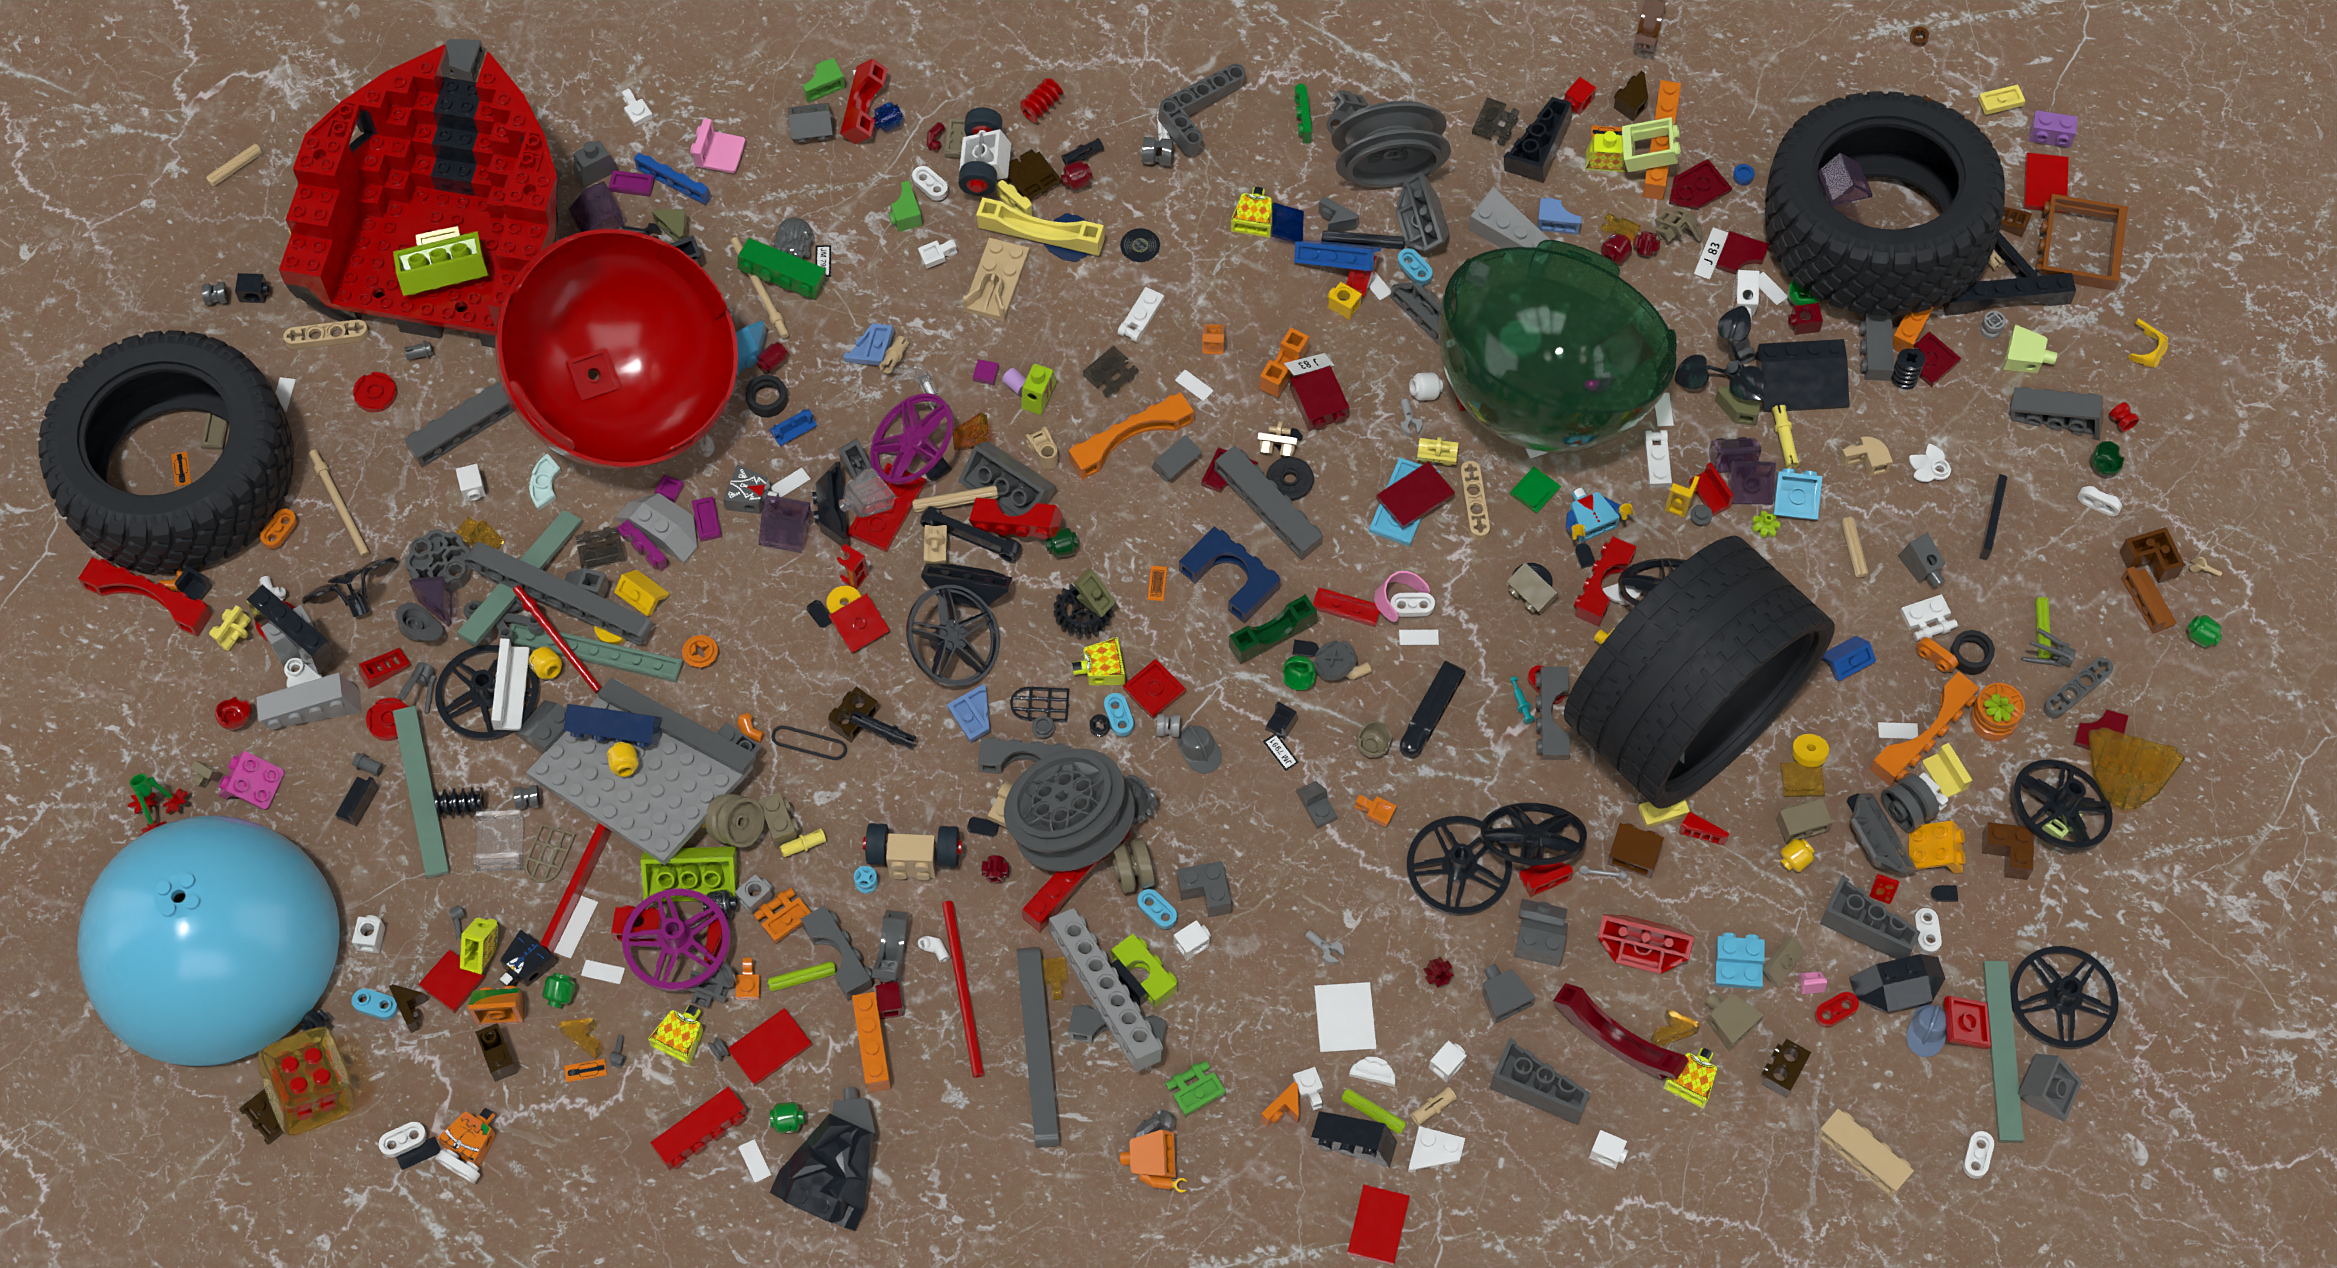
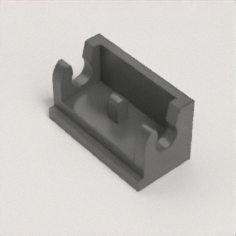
[1152,435,1202,482]

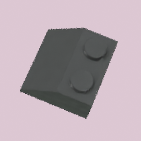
[788,103,833,142]
[515,700,567,755]
[1514,918,1568,967]
[2018,1054,2082,1121]

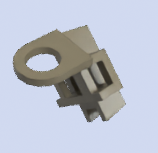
[1654,207,1703,242]

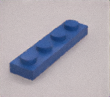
[634,152,710,206]

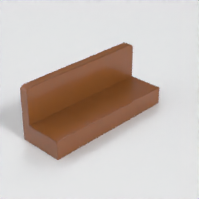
[2121,566,2177,634]

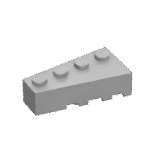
[1469,187,1553,270]
[256,673,362,729]

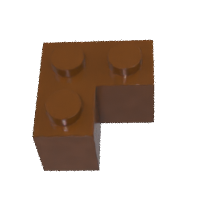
[2120,527,2185,583]
[1982,822,2034,880]

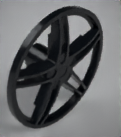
[1618,558,1686,606]
[906,585,999,687]
[435,645,539,741]
[2012,759,2113,851]
[1480,803,1587,865]
[1406,816,1512,916]
[2010,946,2119,1049]

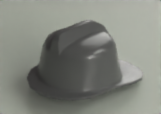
[396,603,443,641]
[1177,725,1222,774]

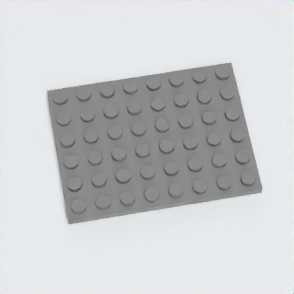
[526,679,754,865]

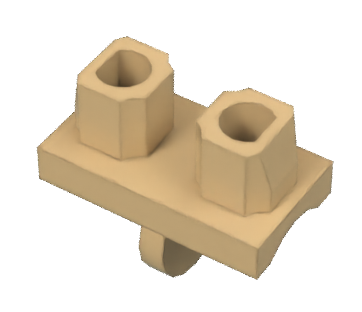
[1258,421,1299,457]
[924,525,947,565]

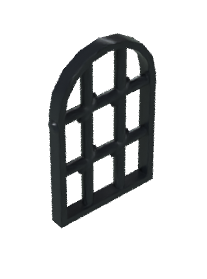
[1010,686,1069,723]

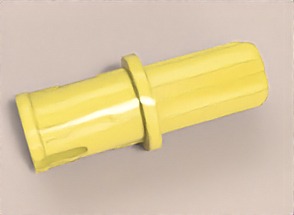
[780,828,826,857]

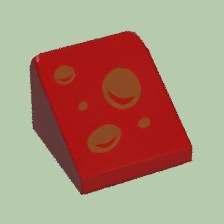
[1869,874,1899,904]

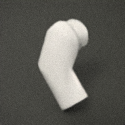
[259,576,286,601]
[918,936,950,963]

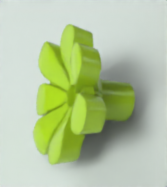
[1752,511,1780,538]
[1984,694,2015,722]

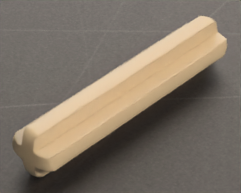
[206,144,262,186]
[1842,517,1868,578]

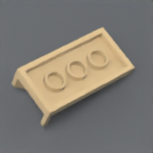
[963,238,1030,322]

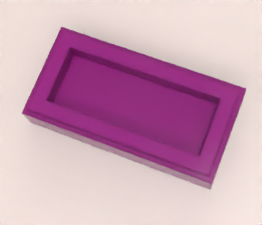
[608,170,655,197]
[692,496,722,542]

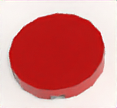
[353,372,397,413]
[365,697,408,741]

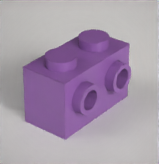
[2029,110,2077,148]

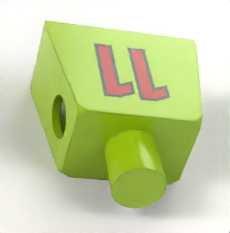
[1021,364,1057,416]

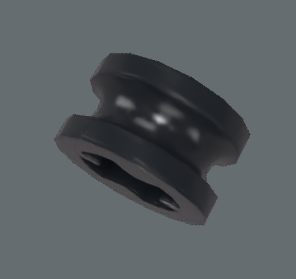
[1090,714,1110,737]

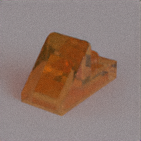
[952,412,989,451]

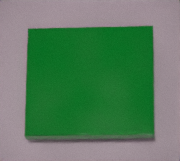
[1509,466,1561,514]

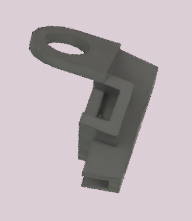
[1327,90,1369,133]
[687,962,734,1008]

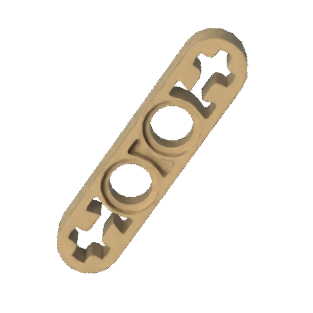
[283,320,369,349]
[1460,461,1490,541]

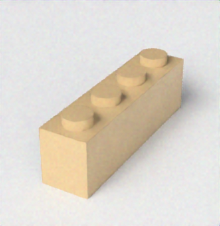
[1817,1109,1914,1198]

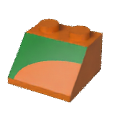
[468,986,524,1025]

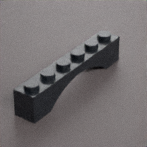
[1943,273,2076,316]

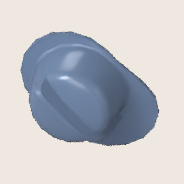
[1906,1005,1947,1057]

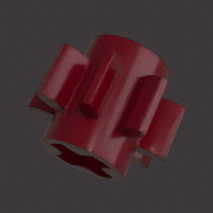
[1633,231,1661,256]
[981,855,1009,883]
[1423,957,1454,988]

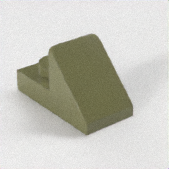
[1073,569,1116,617]

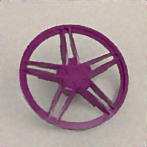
[870,393,954,484]
[622,888,730,991]

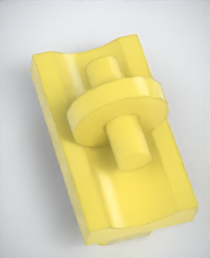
[1417,437,1459,466]
[209,606,251,651]

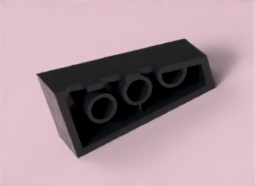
[1503,97,1572,182]

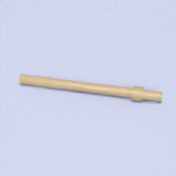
[731,237,789,339]
[309,449,370,557]

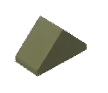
[652,209,687,242]

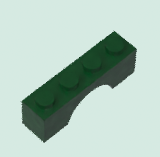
[1229,594,1317,664]

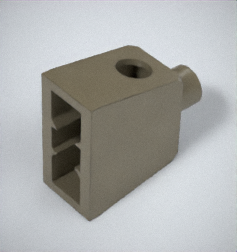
[1705,992,1764,1051]

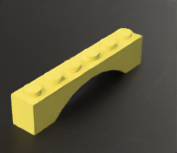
[976,197,1105,256]

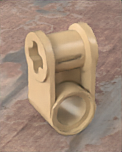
[1025,426,1058,470]

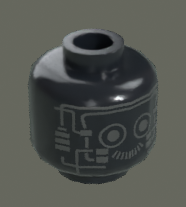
[703,889,738,919]

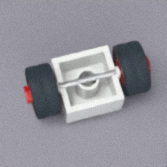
[958,107,1011,196]

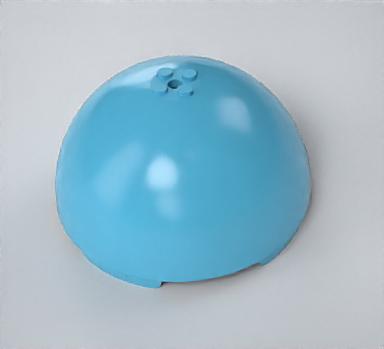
[77,815,340,1066]

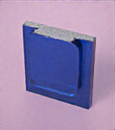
[1271,202,1304,243]

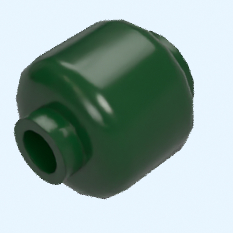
[1045,527,1078,557]

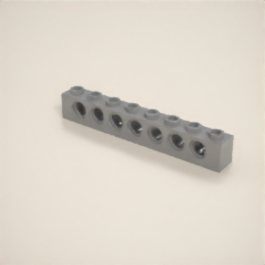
[1049,908,1163,1072]

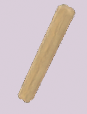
[913,485,998,512]

